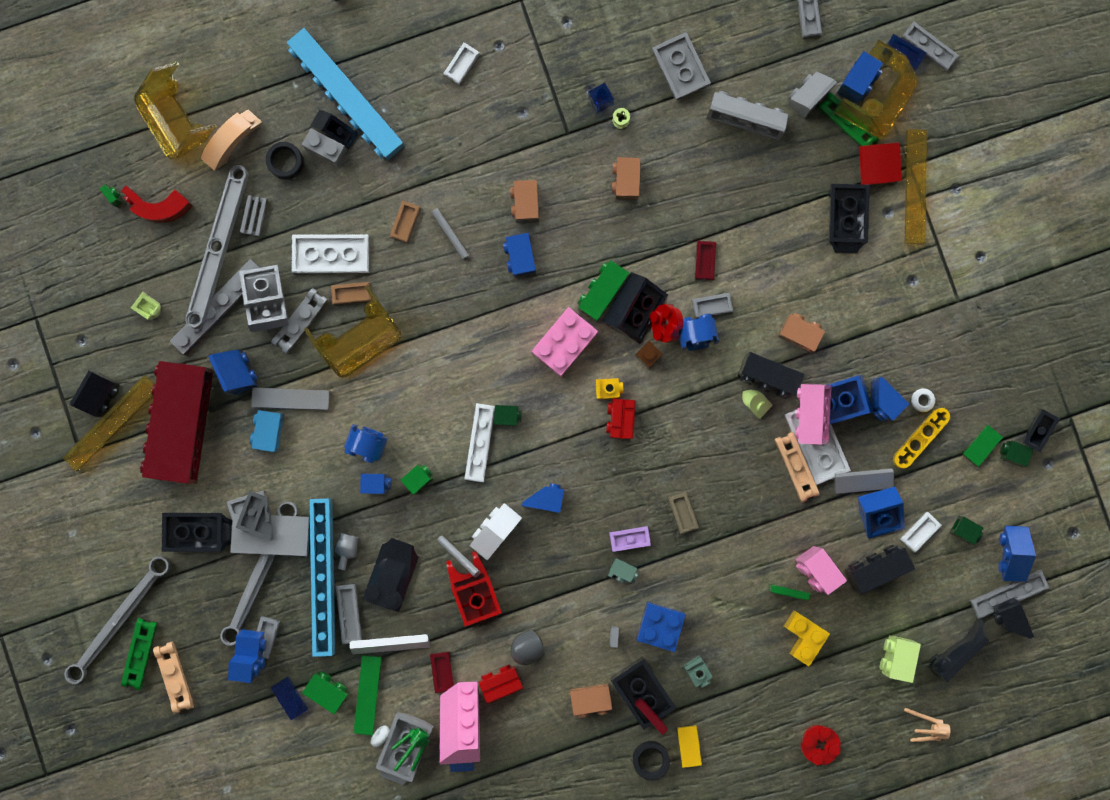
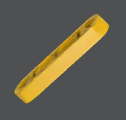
[893,408,950,468]

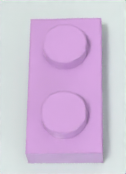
[609,526,651,552]

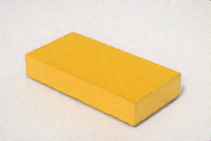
[677,725,702,768]

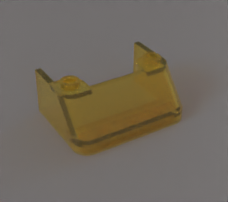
[835,39,918,138]
[134,62,217,160]
[304,285,402,378]

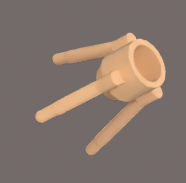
[904,708,950,742]

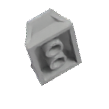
[376,712,433,785]

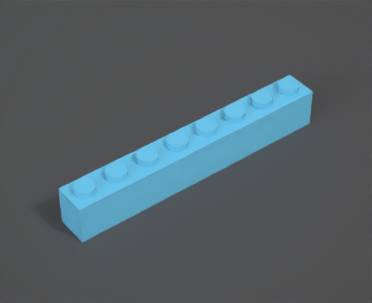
[287,28,405,161]
[310,498,336,656]

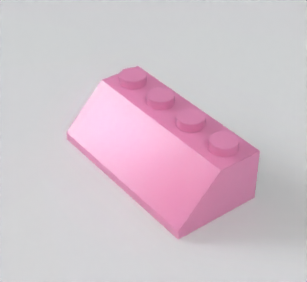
[440,682,480,765]

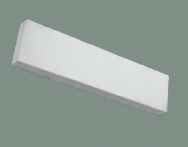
[465,403,495,482]
[350,634,430,655]

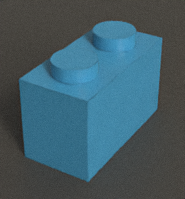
[250,410,284,452]

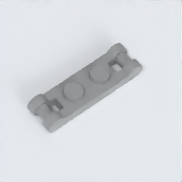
[271,288,328,354]

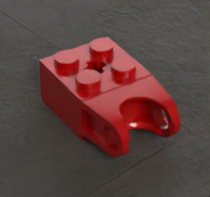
[446,551,502,627]

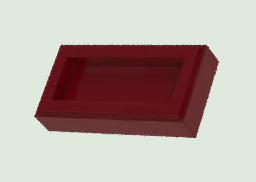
[695,241,716,281]
[430,651,454,693]
[635,698,668,735]

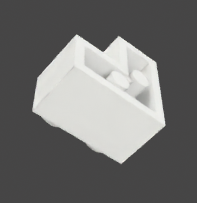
[469,503,522,560]

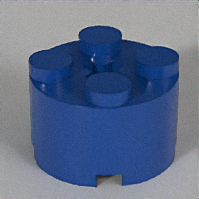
[678,314,720,351]
[344,424,388,463]

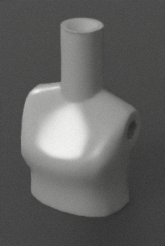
[335,533,360,570]

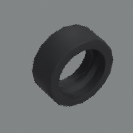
[266,142,304,180]
[633,741,670,780]

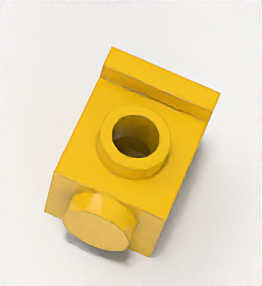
[595,378,623,400]

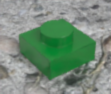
[99,184,122,207]

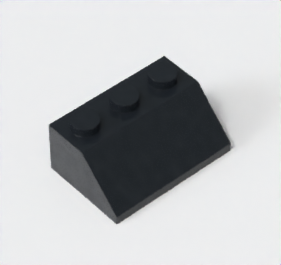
[603,272,668,344]

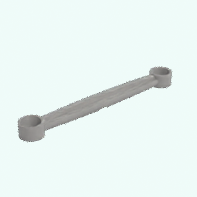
[220,502,299,646]
[64,556,171,684]

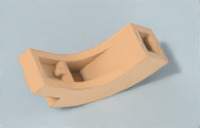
[201,110,262,171]

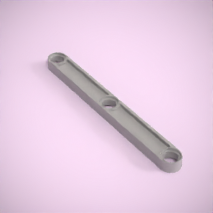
[185,165,249,329]

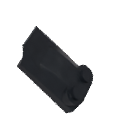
[829,184,870,253]
[162,512,232,552]
[363,538,419,612]
[929,620,989,682]

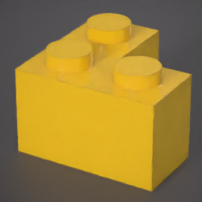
[783,611,830,666]

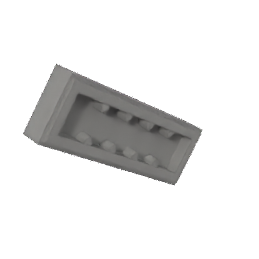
[336,584,362,644]

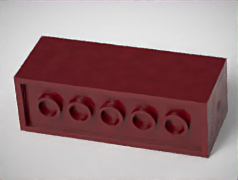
[140,361,214,484]

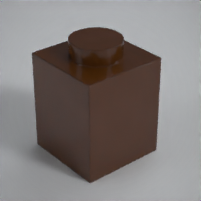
[635,341,663,369]

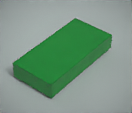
[962,425,1003,467]
[768,584,810,601]

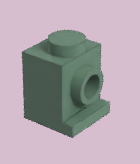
[608,558,639,584]
[683,655,712,688]

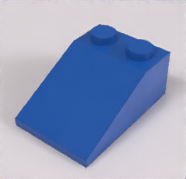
[208,349,258,395]
[828,375,873,424]

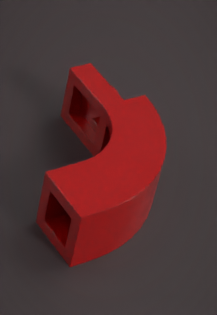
[121,186,193,223]

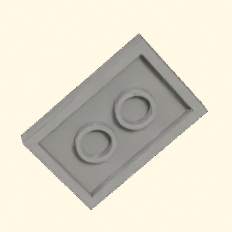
[652,32,711,100]

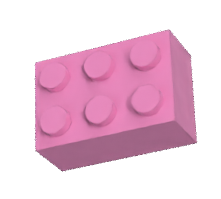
[531,307,598,377]
[796,384,831,445]
[795,546,847,595]

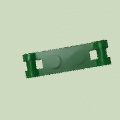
[817,93,880,146]
[121,618,158,690]

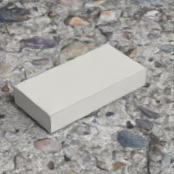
[443,43,480,86]
[900,512,942,553]

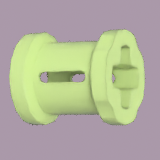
[612,108,630,129]

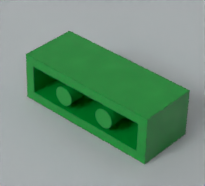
[577,260,629,322]

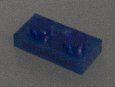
[883,34,927,71]
[270,677,308,720]

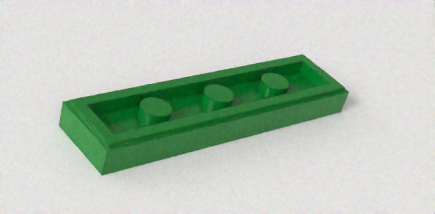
[353,655,382,735]

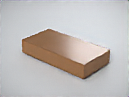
[390,201,421,243]
[331,282,371,305]

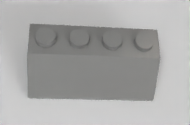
[707,91,788,140]

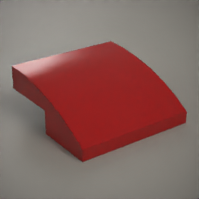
[859,142,902,185]

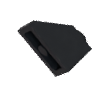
[310,110,358,149]
[1023,409,1060,453]
[993,597,1034,639]

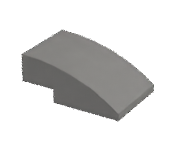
[239,265,289,332]

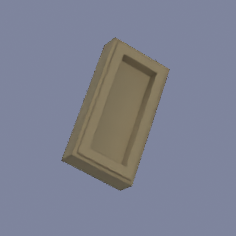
[668,492,699,534]

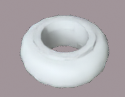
[911,389,935,412]
[371,725,390,748]

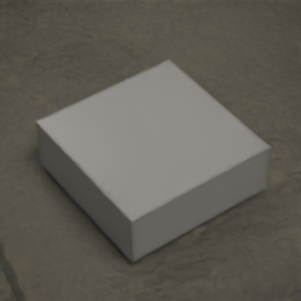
[609,626,619,648]

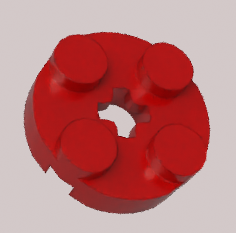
[650,304,683,343]
[800,725,841,765]

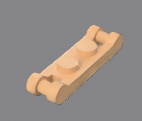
[774,432,820,503]
[153,641,194,714]

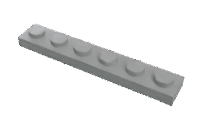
[170,259,260,355]

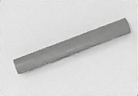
[431,208,469,260]
[437,536,480,577]

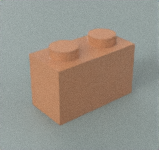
[612,157,640,200]
[510,180,539,222]
[778,313,825,353]
[570,684,612,718]

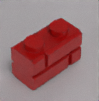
[606,399,636,439]
[478,664,524,704]

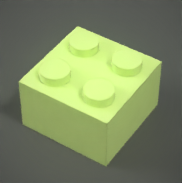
[880,635,921,683]

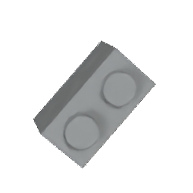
[302,128,348,167]

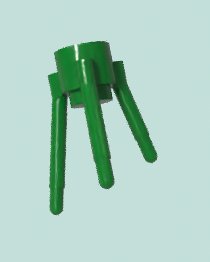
[391,727,430,771]

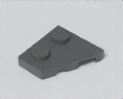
[236,491,273,540]

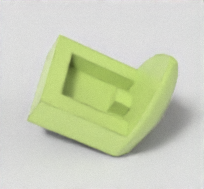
[131,292,161,320]
[742,389,772,419]

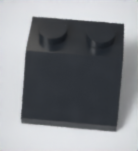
[69,371,120,418]

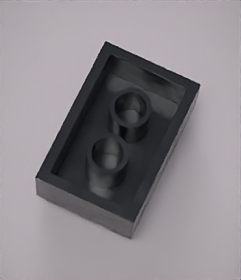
[737,352,805,399]
[845,544,915,594]
[610,656,676,730]

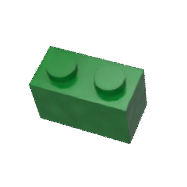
[400,464,433,495]
[302,671,350,714]

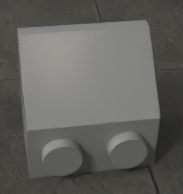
[788,72,837,119]

